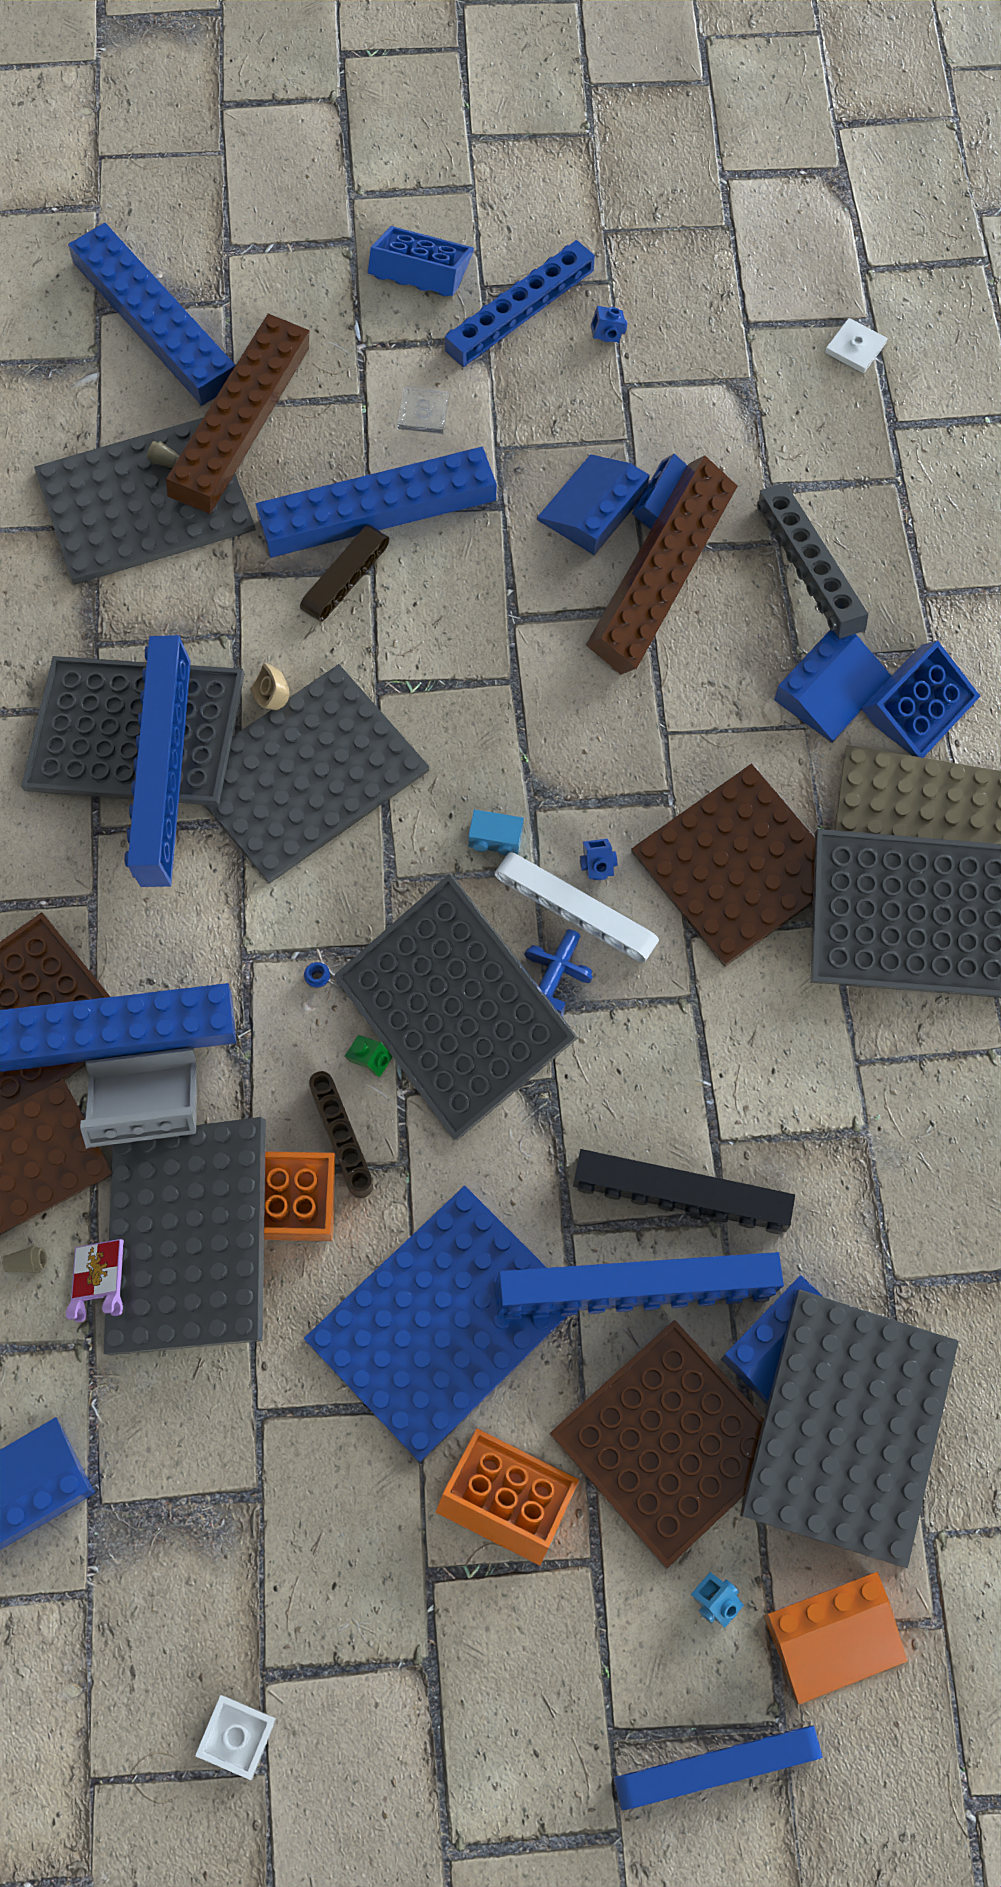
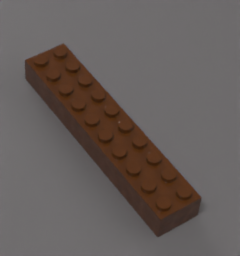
[166,314,310,514]
[586,455,738,675]

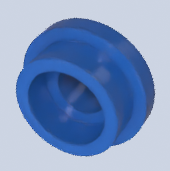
[304,962,330,988]

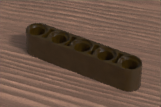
[300,525,390,622]
[309,1071,373,1198]

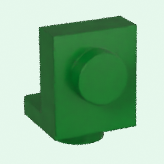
[345,1035,393,1077]

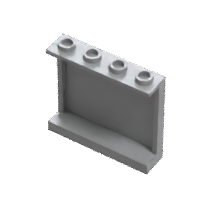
[80,1048,197,1148]

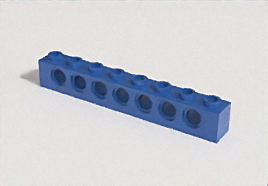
[445,240,595,367]

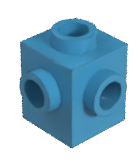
[691,1572,744,1628]

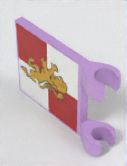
[66,1239,124,1322]

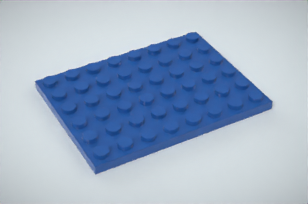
[304,1185,568,1463]

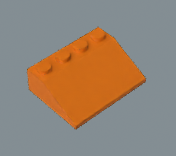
[264,1151,335,1241]
[435,1428,579,1566]
[763,1572,908,1705]

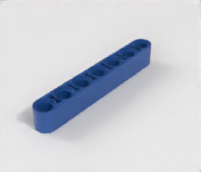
[613,1725,823,1811]

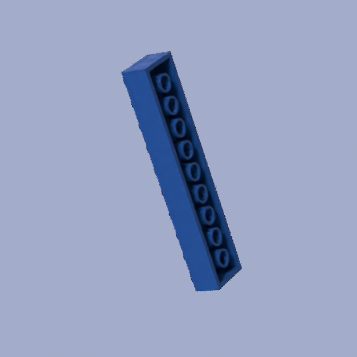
[68,223,236,406]
[255,446,497,558]
[124,635,191,887]
[0,983,236,1072]
[495,1252,784,1320]

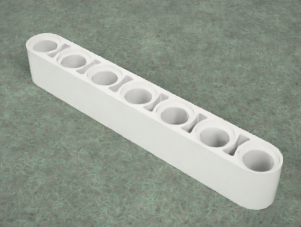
[494,852,659,963]

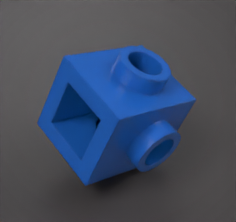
[590,306,627,343]
[580,838,618,880]

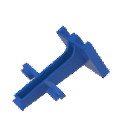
[524,929,593,1017]

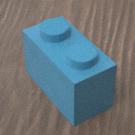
[468,809,524,856]

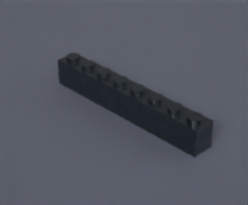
[573,1149,795,1234]

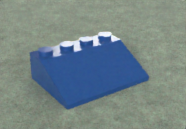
[368,226,474,296]
[537,454,650,555]
[774,630,891,743]
[861,640,980,758]
[721,1275,823,1404]
[0,1417,95,1550]

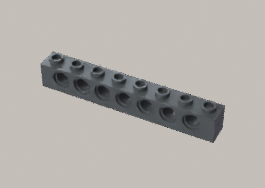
[757,482,868,639]

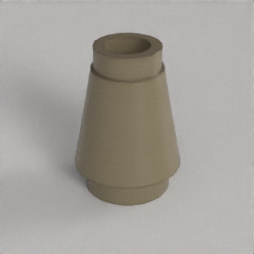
[147,441,180,468]
[2,1246,47,1273]

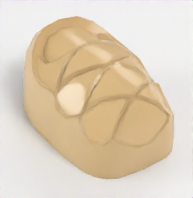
[250,663,289,710]

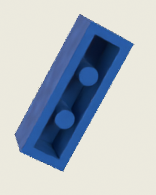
[632,453,687,530]

